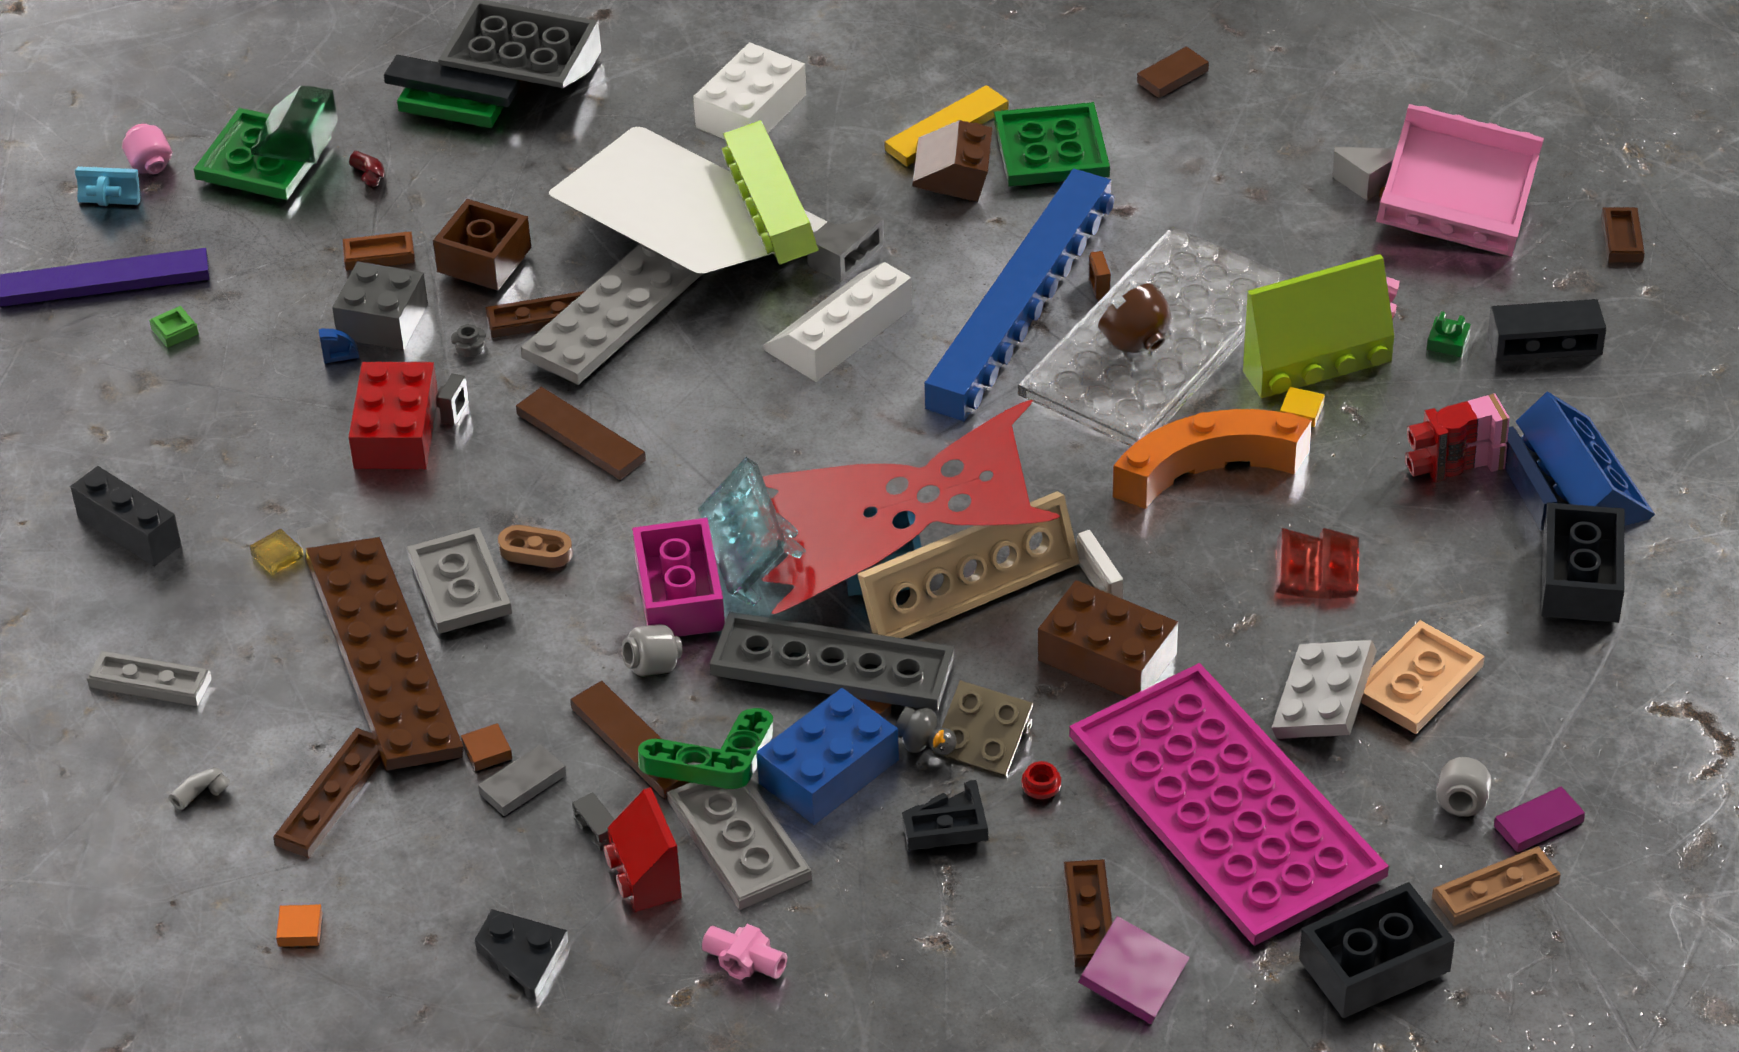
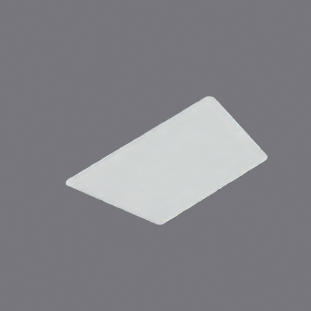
[549,127,827,274]

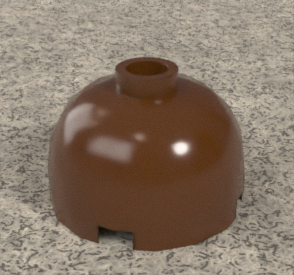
[1098,283,1172,353]

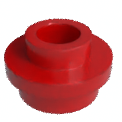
[1021,761,1061,799]

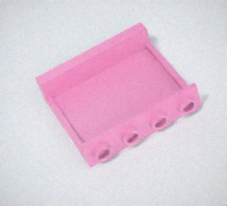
[1376,104,1544,257]

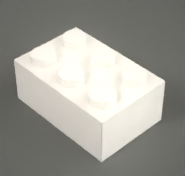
[693,42,806,139]

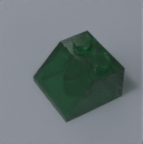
[251,86,338,164]

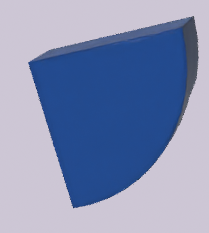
[318,328,360,364]

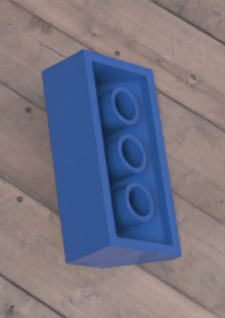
[1516,391,1655,526]

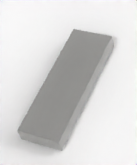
[87,651,212,707]

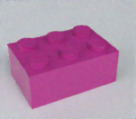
[632,518,725,637]

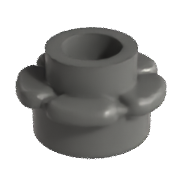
[451,324,486,357]

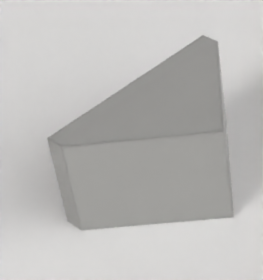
[1332,147,1396,201]

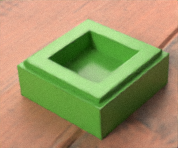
[149,306,199,348]

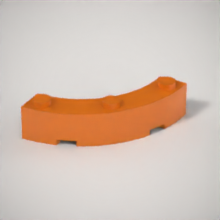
[1113,409,1312,509]

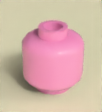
[122,123,172,174]

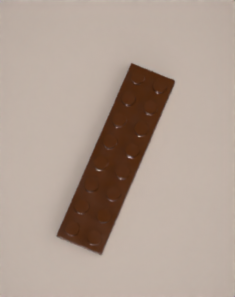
[306,537,463,771]

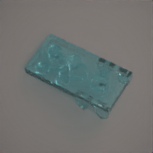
[698,457,806,606]

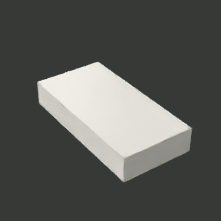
[1077,530,1123,599]

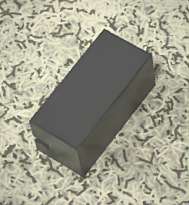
[572,792,615,851]

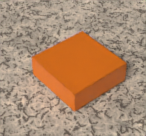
[276,904,323,947]

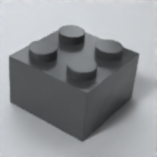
[332,261,428,350]

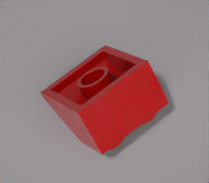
[604,787,682,912]

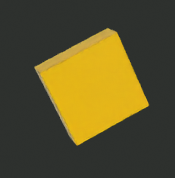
[1280,387,1325,427]

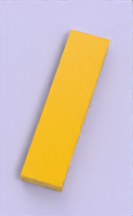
[884,85,1009,167]

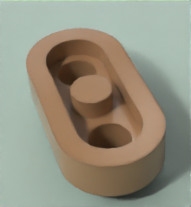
[498,525,573,568]

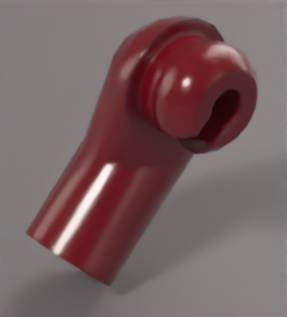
[349,150,385,187]

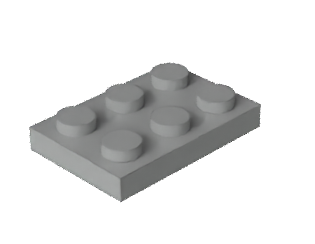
[407,527,512,634]
[1272,640,1377,739]

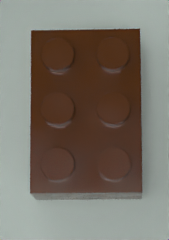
[1038,580,1178,698]

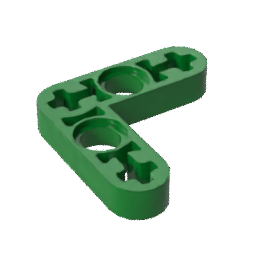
[638,708,773,789]

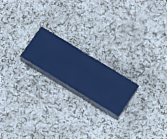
[1505,426,1557,531]

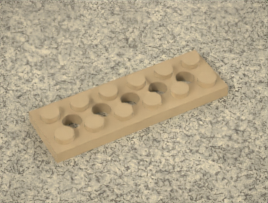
[857,491,1080,638]

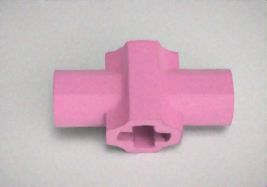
[702,924,787,980]

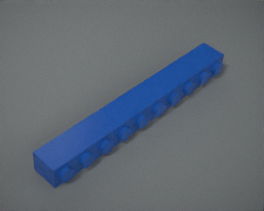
[925,168,1115,421]

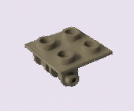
[933,680,1033,776]

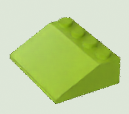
[1243,254,1394,399]

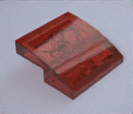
[1275,528,1359,599]

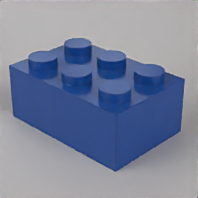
[756,688,899,825]

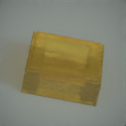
[250,528,303,575]

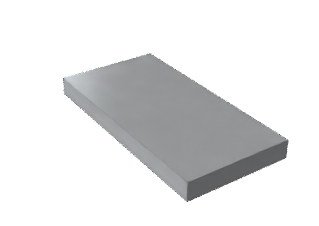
[667,780,812,910]

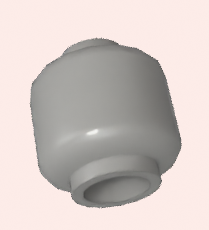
[622,624,682,677]
[1436,757,1491,817]

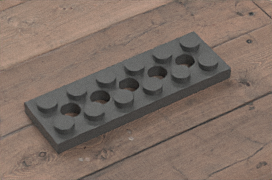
[710,611,955,711]

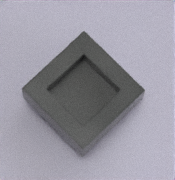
[436,373,469,426]

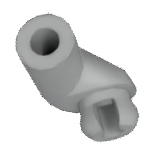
[169,767,230,810]

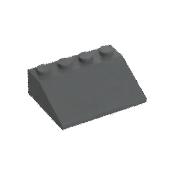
[438,0,601,88]

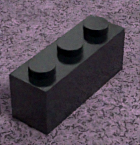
[1488,299,1606,361]
[70,466,182,567]

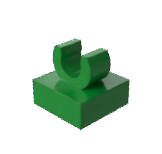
[1426,311,1471,357]

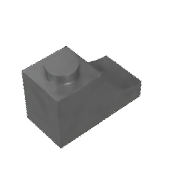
[808,214,884,282]

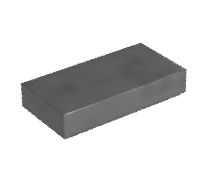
[478,744,566,816]

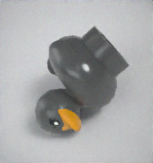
[895,706,957,755]

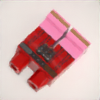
[1405,394,1510,483]

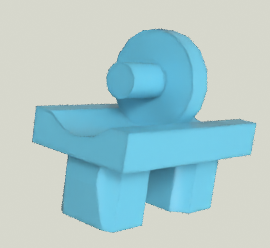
[75,167,140,206]

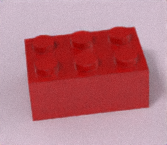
[348,362,438,469]

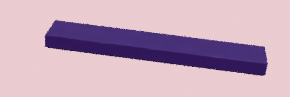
[0,248,210,307]

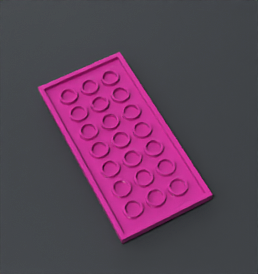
[1069,663,1389,946]

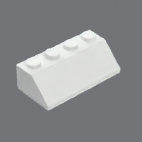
[764,262,912,382]

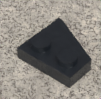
[902,780,989,850]
[475,909,568,1000]

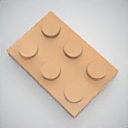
[1361,620,1485,734]

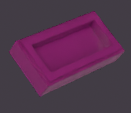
[1494,786,1585,853]

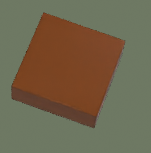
[1088,251,1111,302]
[461,723,512,771]

